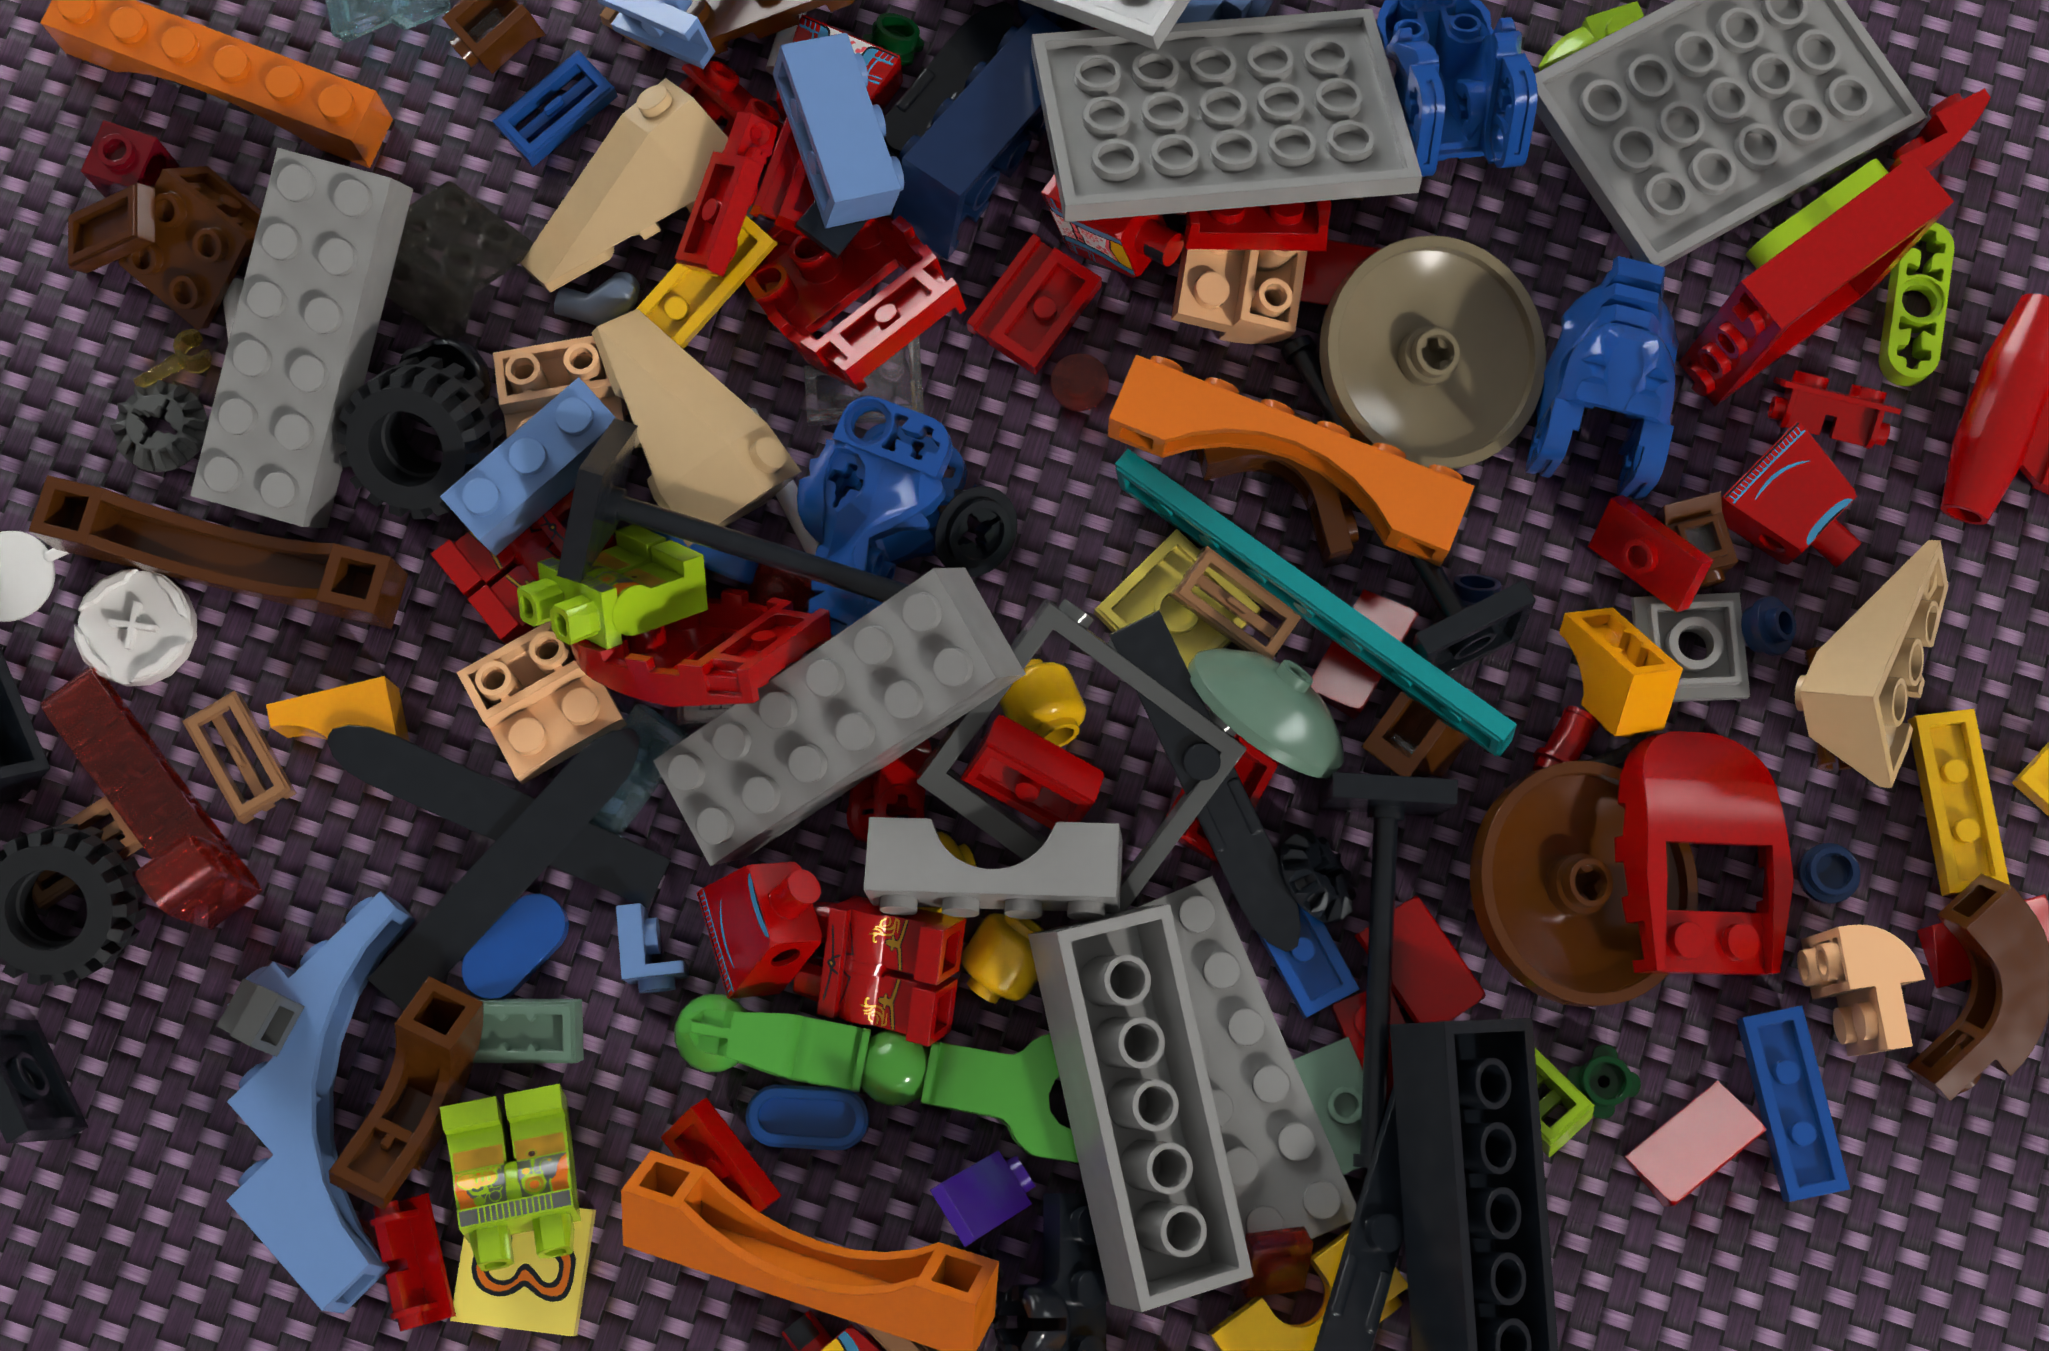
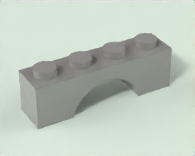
[864,817,1123,921]

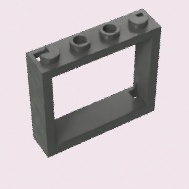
[916,598,1247,915]

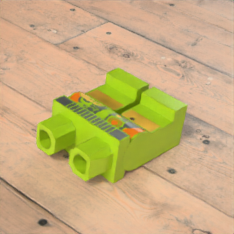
[517,524,708,650]
[439,1083,581,1272]

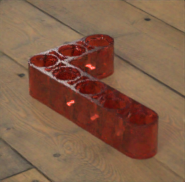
[40,666,262,930]

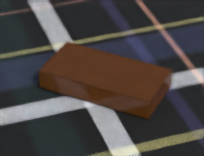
[68,183,155,274]

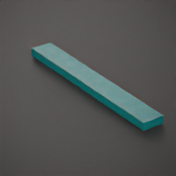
[1115,448,1517,757]

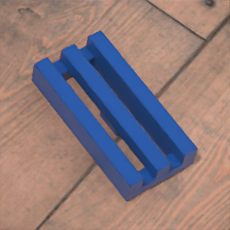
[492,50,618,168]

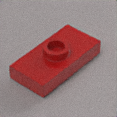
[1588,495,1714,612]

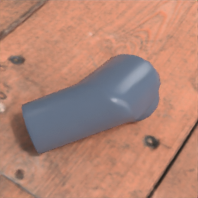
[554,272,640,326]

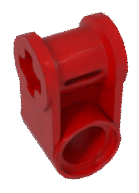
[846,739,932,844]

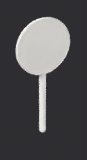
[0,531,69,622]

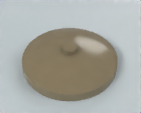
[1319,235,1546,470]

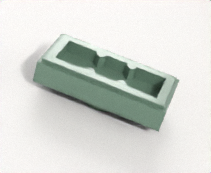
[473,999,584,1063]
[1293,1037,1363,1175]

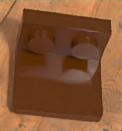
[119,166,262,330]

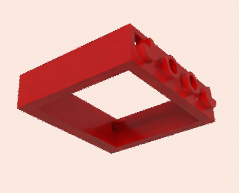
[1679,154,1954,407]

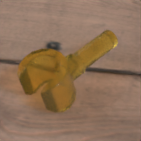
[133,329,212,387]

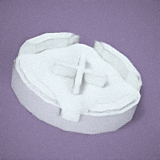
[74,569,197,687]

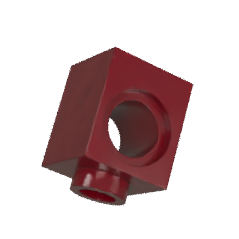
[81,120,179,198]

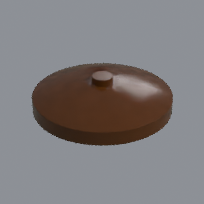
[1470,761,1698,1007]

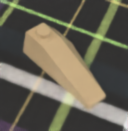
[520,78,728,293]
[591,309,802,547]
[1795,540,1948,788]

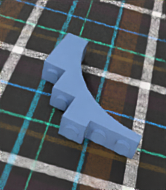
[226,891,415,1314]

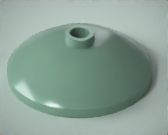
[1187,648,1344,778]

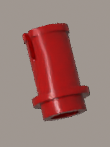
[1533,706,1600,771]

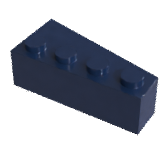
[893,11,1066,260]

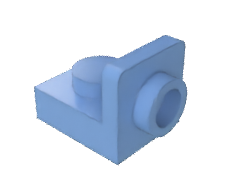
[616,903,689,993]

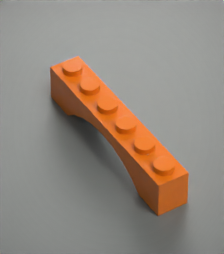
[40,0,393,168]
[1107,355,1475,567]
[621,1150,999,1351]

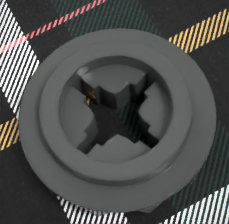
[110,379,208,472]

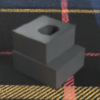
[217,978,305,1057]

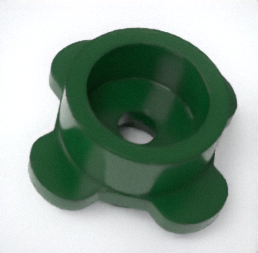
[862,13,924,66]
[1566,1045,1641,1119]

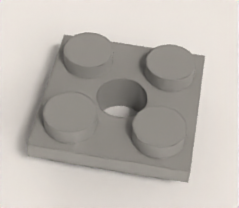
[1631,592,1750,702]

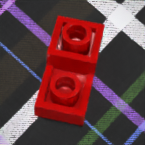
[1887,88,1991,173]

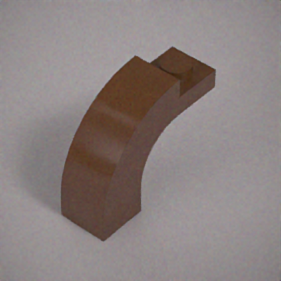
[1195,402,1359,568]
[1907,873,2049,1101]
[329,976,484,1210]

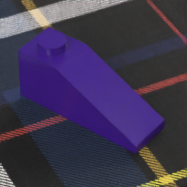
[930,1150,1036,1247]

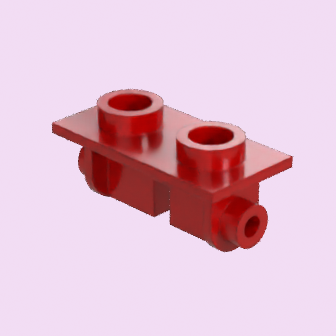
[679,61,783,163]
[1768,370,1902,449]
[369,1193,456,1332]

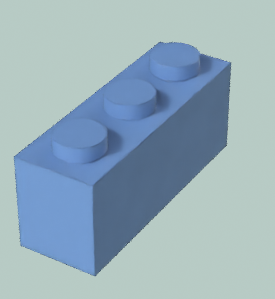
[773,32,904,229]
[440,377,617,556]

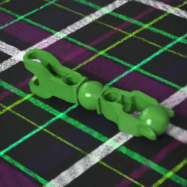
[674,994,1079,1163]

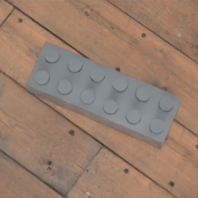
[190,148,413,528]
[653,567,1026,866]
[1028,904,1254,1312]

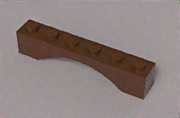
[29,475,408,630]

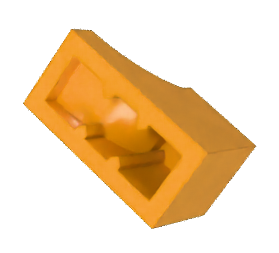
[1559,607,1683,737]
[266,676,410,742]

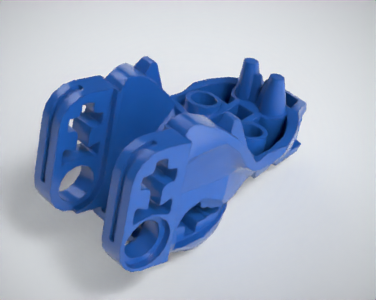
[1377,0,1538,177]
[1525,256,1679,501]
[797,396,968,638]

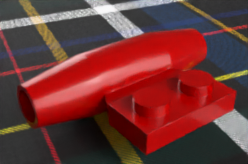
[1941,293,2049,525]

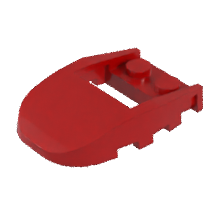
[1176,200,1331,251]
[744,216,967,392]
[570,588,831,707]
[1614,731,1794,976]

